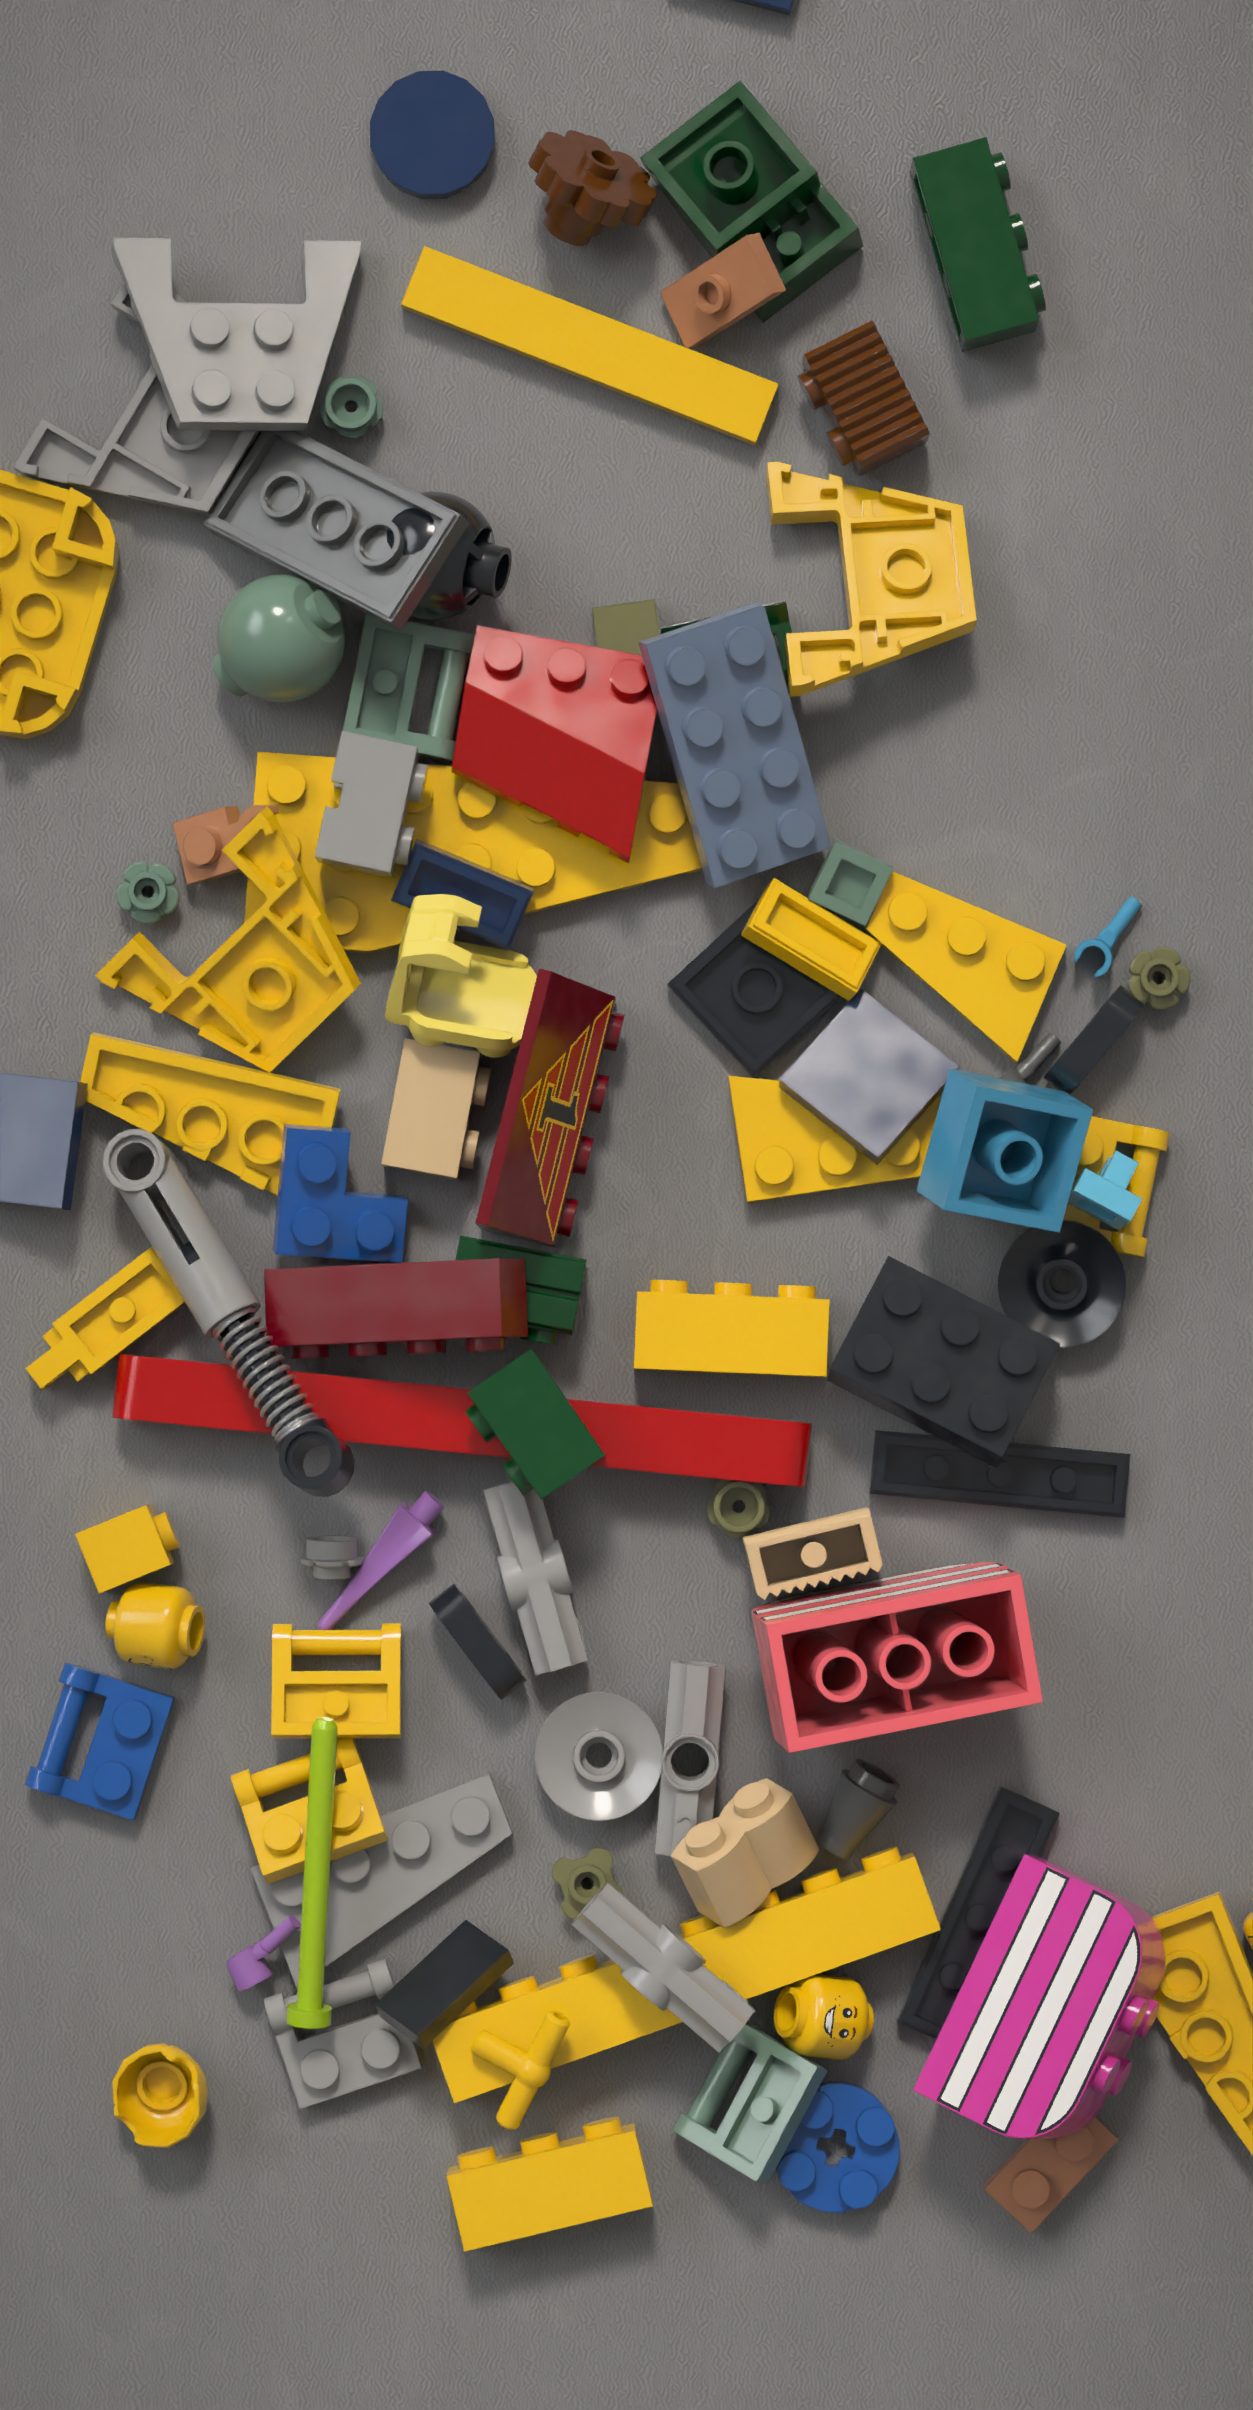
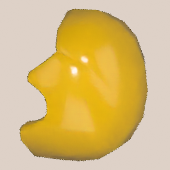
[112,2043,209,2148]

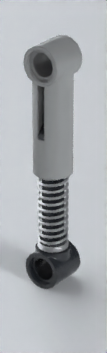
[103,1129,355,1497]

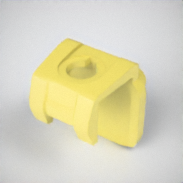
[385,894,537,1058]

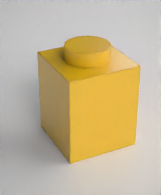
[75,1504,180,1593]

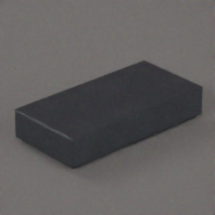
[375,1920,514,2049]

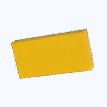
[741,878,882,1001]

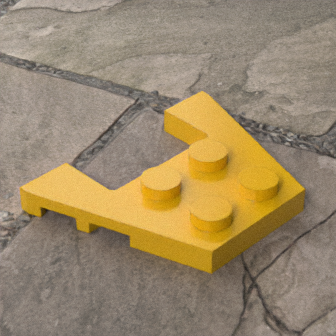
[766,462,977,697]
[95,806,361,1073]

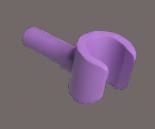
[227,1915,301,1992]

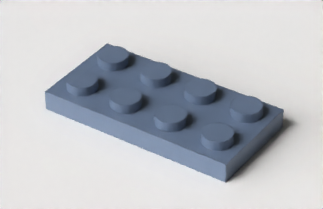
[638,602,831,888]

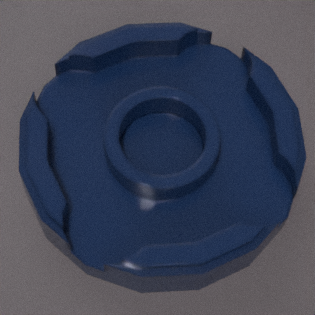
[370,70,495,199]

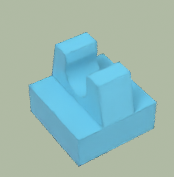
[1068,1151,1142,1230]

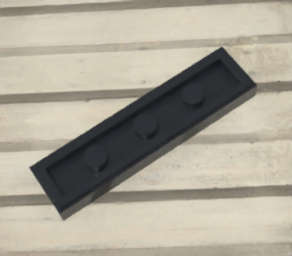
[869,1430,1130,1518]
[896,1786,1060,2039]

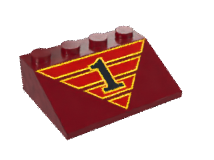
[475,968,625,1247]

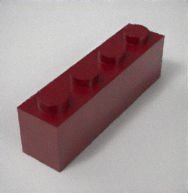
[264,1258,528,1359]

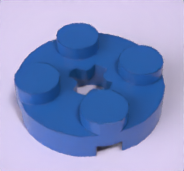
[776,2081,900,2213]

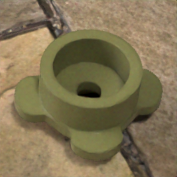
[552,1847,623,1920]

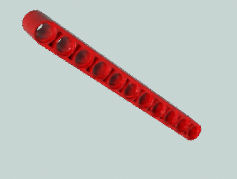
[112,1354,812,1487]

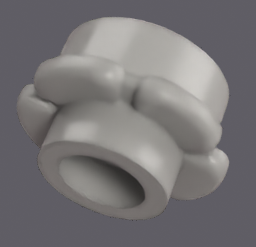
[300,1535,363,1579]

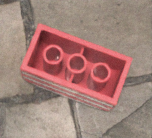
[751,1562,1043,1753]

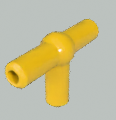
[471,2011,570,2130]

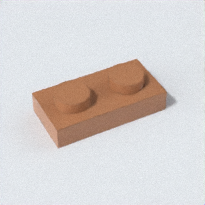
[983,2117,1119,2233]

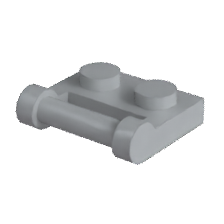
[264,1958,422,2109]

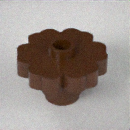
[528,130,657,246]

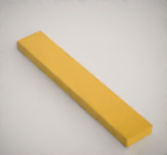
[401,246,779,446]

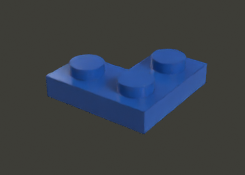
[273,1124,408,1263]

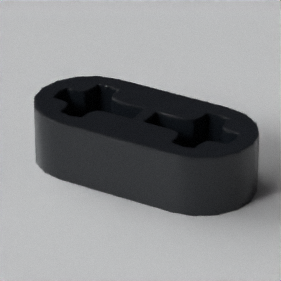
[1043,985,1145,1095]
[429,1584,527,1700]

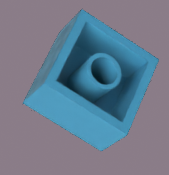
[917,1068,1093,1233]

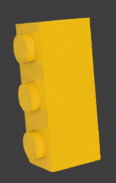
[634,1280,830,1377]
[446,2117,653,2252]

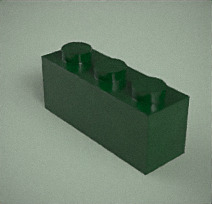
[910,137,1046,352]

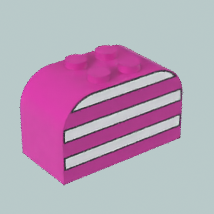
[913,1854,1165,2139]

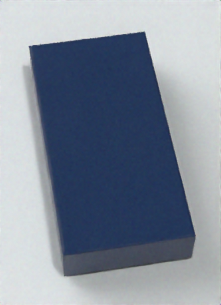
[391,839,534,950]

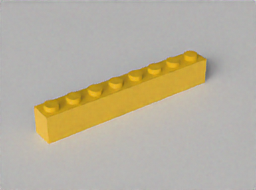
[432,1846,941,2103]

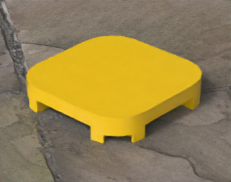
[0,470,120,739]

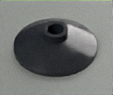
[998,1220,1126,1348]

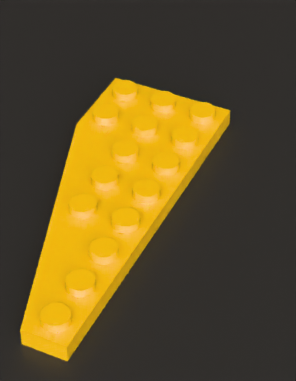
[244,752,703,953]

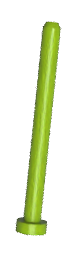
[286,1717,338,2029]

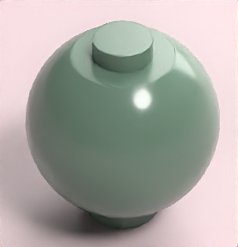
[213,575,345,703]

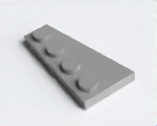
[250,1773,513,1987]

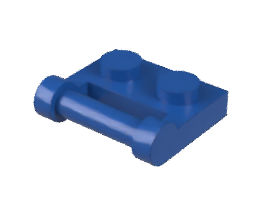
[25,1662,175,1820]

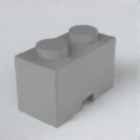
[315,731,428,878]

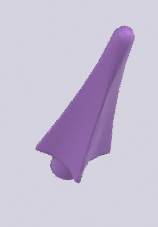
[317,1490,445,1630]

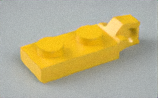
[25,1247,185,1390]

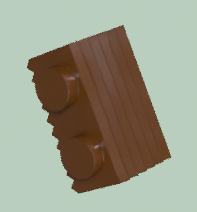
[797,321,930,476]

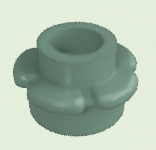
[320,376,383,438]
[116,861,180,924]

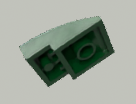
[640,80,863,323]

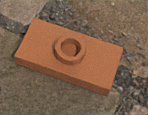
[660,233,786,349]

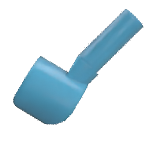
[1074,896,1142,977]

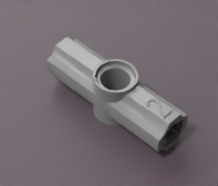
[483,1481,588,1675]
[654,1660,726,1857]
[572,1881,755,2053]

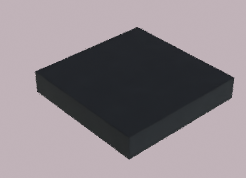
[667,900,841,1078]

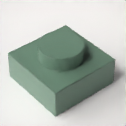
[807,839,893,926]

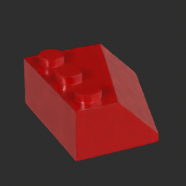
[451,625,658,863]

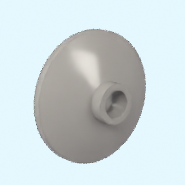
[535,1692,663,1821]

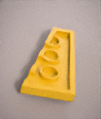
[80,1032,342,1196]

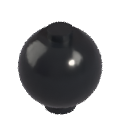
[387,491,512,620]

